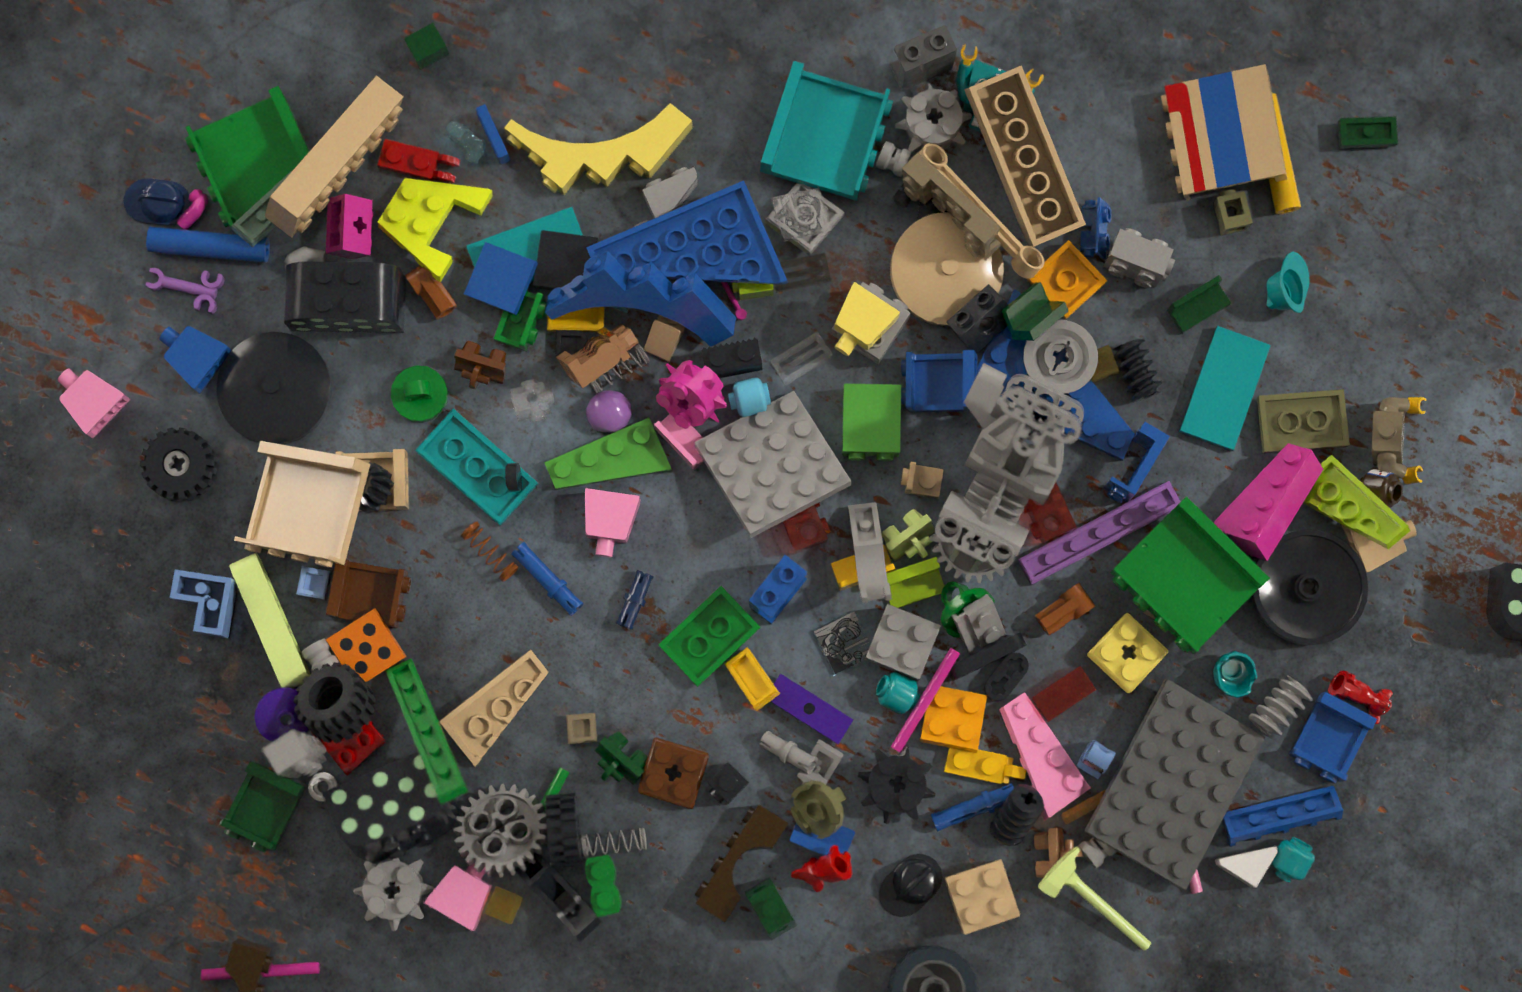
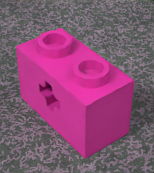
[326,194,373,259]

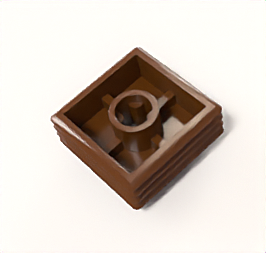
[638,737,709,809]

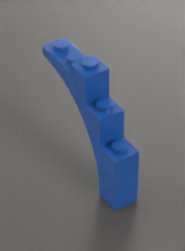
[545,251,736,347]

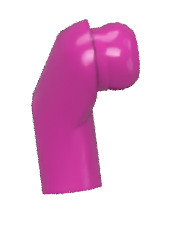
[177,189,209,230]

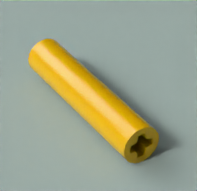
[1268,93,1301,214]

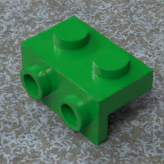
[494,291,547,352]

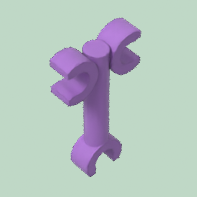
[146,268,224,314]

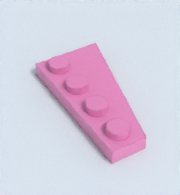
[999,692,1091,821]

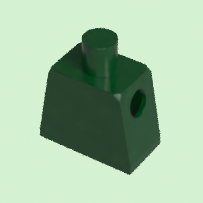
[745,877,797,940]

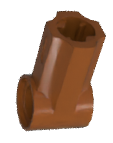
[404,265,457,320]
[1035,582,1096,636]

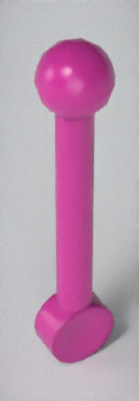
[721,282,747,321]

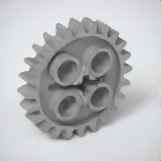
[454,784,548,877]

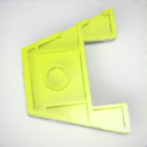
[378,178,493,282]

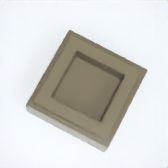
[566,713,597,744]

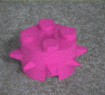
[656,360,727,429]

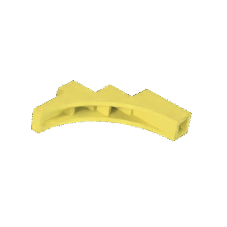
[504,103,693,195]

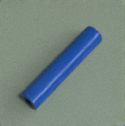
[146,227,270,263]

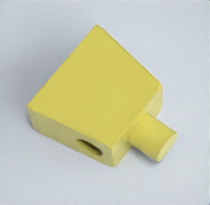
[834,282,900,356]

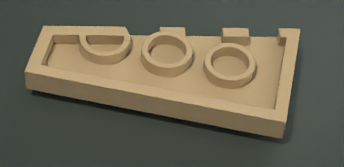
[439,649,549,767]

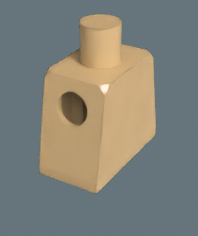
[1342,520,1417,573]

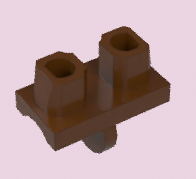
[454,341,506,390]

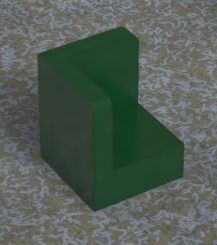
[404,23,449,70]

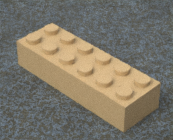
[965,65,1086,247]
[265,75,403,238]

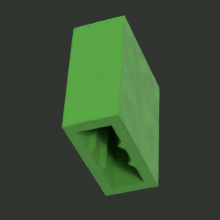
[842,383,901,461]

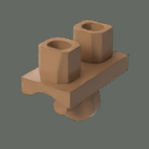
[1034,828,1083,878]

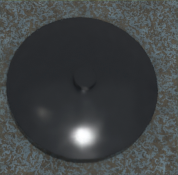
[217,332,332,445]
[1252,529,1368,645]

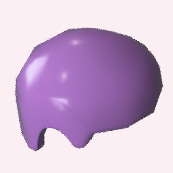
[586,390,632,433]

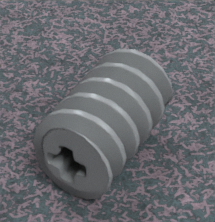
[1249,676,1313,738]

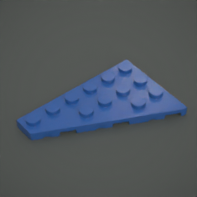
[977,289,1135,461]

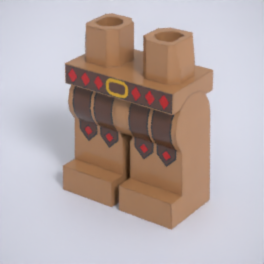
[556,324,639,388]

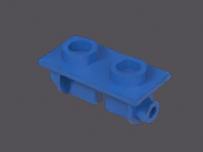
[1080,197,1111,259]

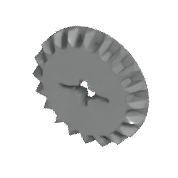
[1023,320,1098,394]

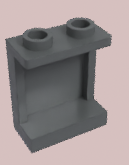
[890,25,957,91]

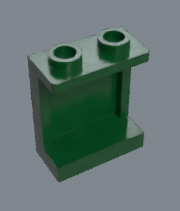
[219,761,307,853]

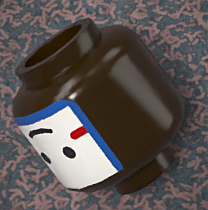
[1360,469,1403,508]

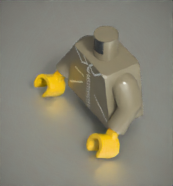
[1372,397,1426,484]

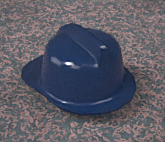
[124,179,191,225]

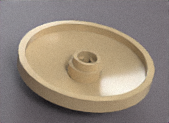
[890,212,1004,326]

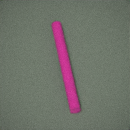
[891,647,960,752]
[201,962,320,981]

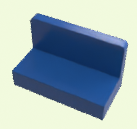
[789,824,855,856]

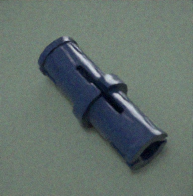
[616,570,654,630]

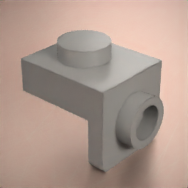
[797,739,844,784]

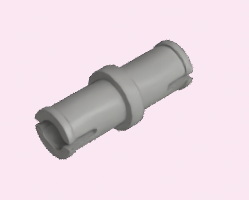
[759,731,818,774]

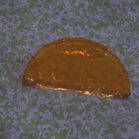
[1060,789,1106,825]

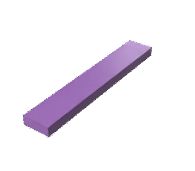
[1017,481,1181,585]

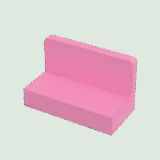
[654,414,703,470]

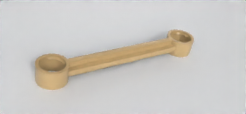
[919,143,1045,279]

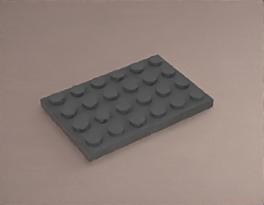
[1084,679,1265,890]

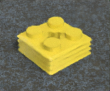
[1087,613,1168,693]

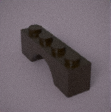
[695,804,788,922]
[224,938,274,992]

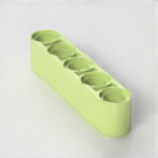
[229,553,311,689]

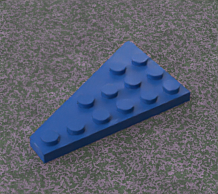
[586,180,788,285]

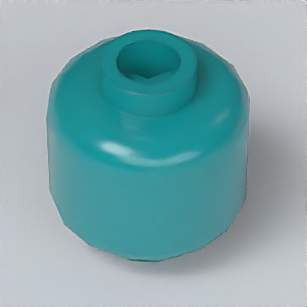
[875,672,920,714]
[1271,837,1315,882]

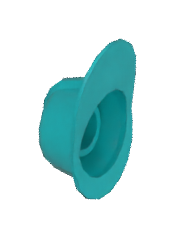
[1266,252,1310,313]

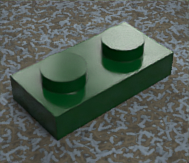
[1338,116,1398,148]

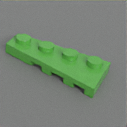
[545,418,672,490]

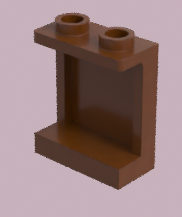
[326,559,411,628]

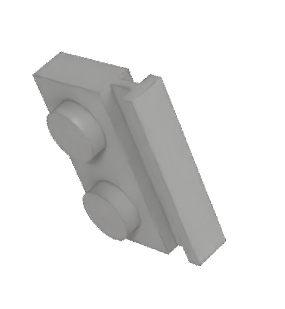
[952,594,1006,655]

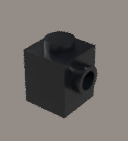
[708,762,749,804]

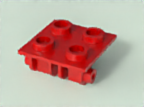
[311,721,386,776]

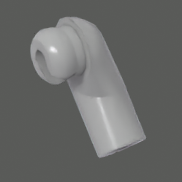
[284,247,326,270]

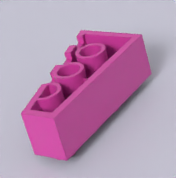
[1213,443,1323,561]

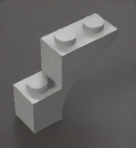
[634,167,698,227]

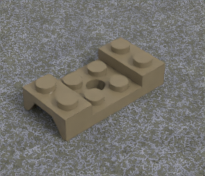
[902,152,1001,261]

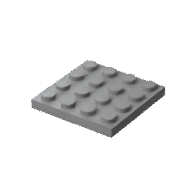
[695,391,851,538]

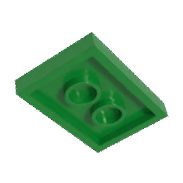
[658,586,761,687]

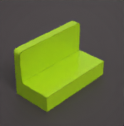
[886,557,944,608]

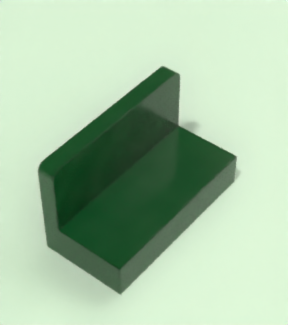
[1167,275,1231,334]
[1002,282,1069,341]

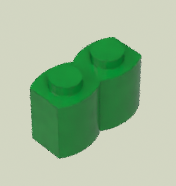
[585,855,622,917]

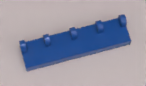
[1222,785,1343,847]

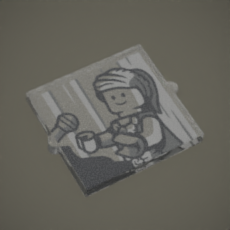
[771,188,831,242]

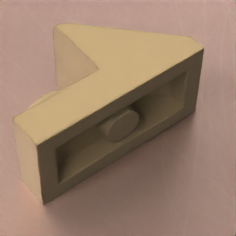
[644,315,686,362]

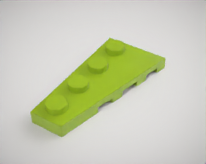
[1303,455,1410,550]

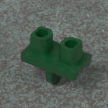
[595,731,648,785]

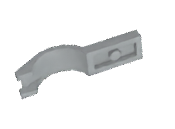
[848,502,891,603]

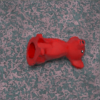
[1328,670,1393,724]
[791,845,852,892]

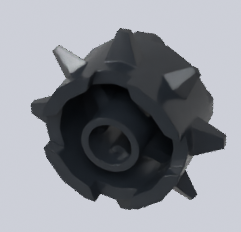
[858,746,936,824]

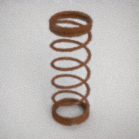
[461,521,519,582]

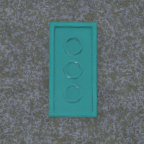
[466,207,583,283]
[1179,326,1271,452]
[415,409,539,526]

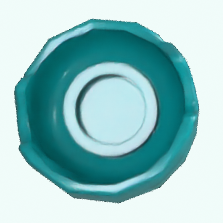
[1213,651,1257,698]

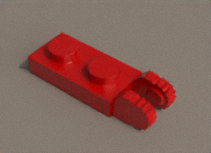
[378,139,460,184]

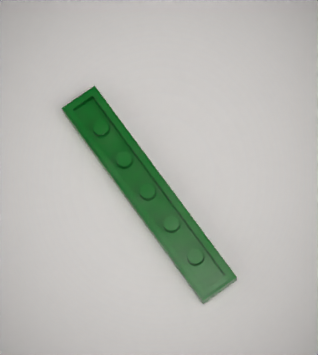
[385,659,468,804]

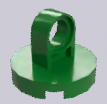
[391,365,448,423]
[940,581,995,638]

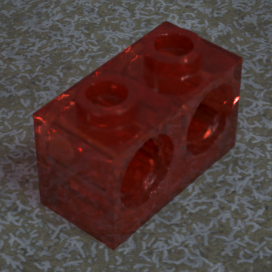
[1023,482,1077,544]
[783,503,831,554]

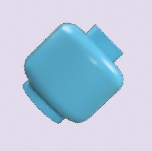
[728,377,771,417]

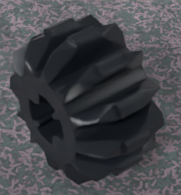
[359,462,394,512]

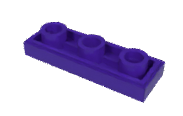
[770,673,853,744]

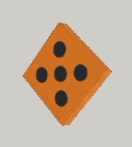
[326,608,407,682]

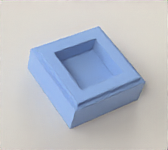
[296,566,331,600]

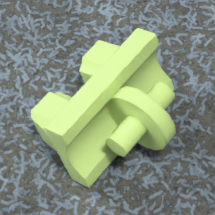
[881,509,935,561]

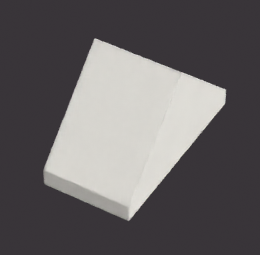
[1215,846,1277,887]

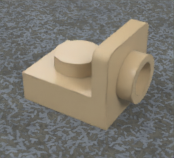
[901,462,944,499]

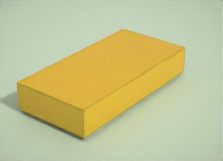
[547,307,605,332]
[724,647,780,711]

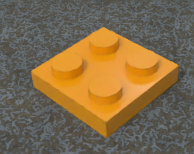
[1026,240,1107,320]
[920,686,987,753]

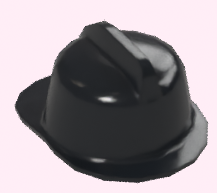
[879,854,943,917]

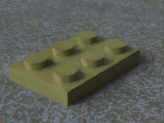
[1257,389,1350,453]

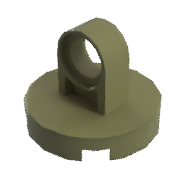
[791,780,847,839]

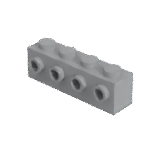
[262,730,327,779]

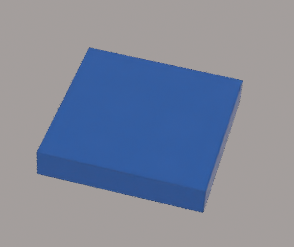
[464,242,538,316]

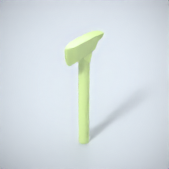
[1038,847,1151,951]

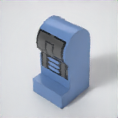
[1075,740,1116,780]

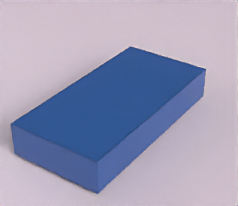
[476,104,511,165]

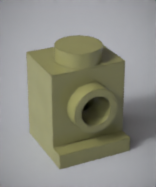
[1213,189,1253,236]

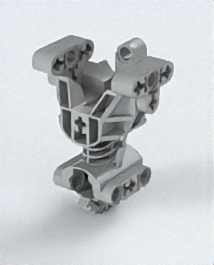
[930,363,1084,583]

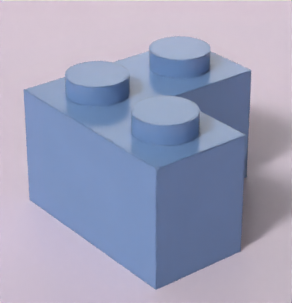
[170,570,238,638]

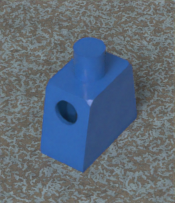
[159,326,232,394]

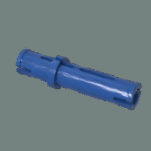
[511,542,584,616]
[931,783,1014,832]

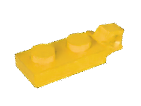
[944,748,1027,784]

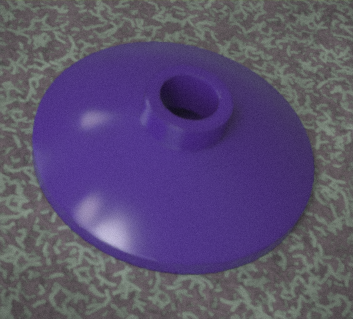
[254,687,309,742]

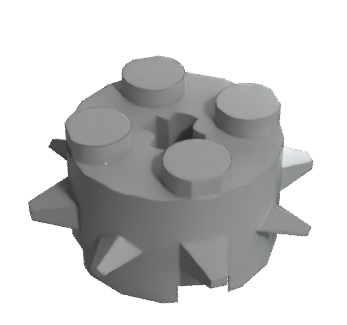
[895,83,972,152]
[354,858,434,931]

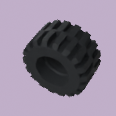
[294,662,375,743]

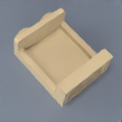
[336,449,409,511]

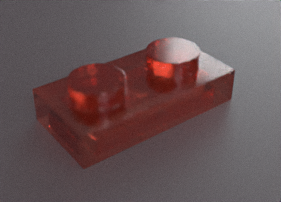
[1032,666,1096,722]

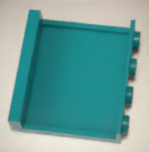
[760,61,893,201]

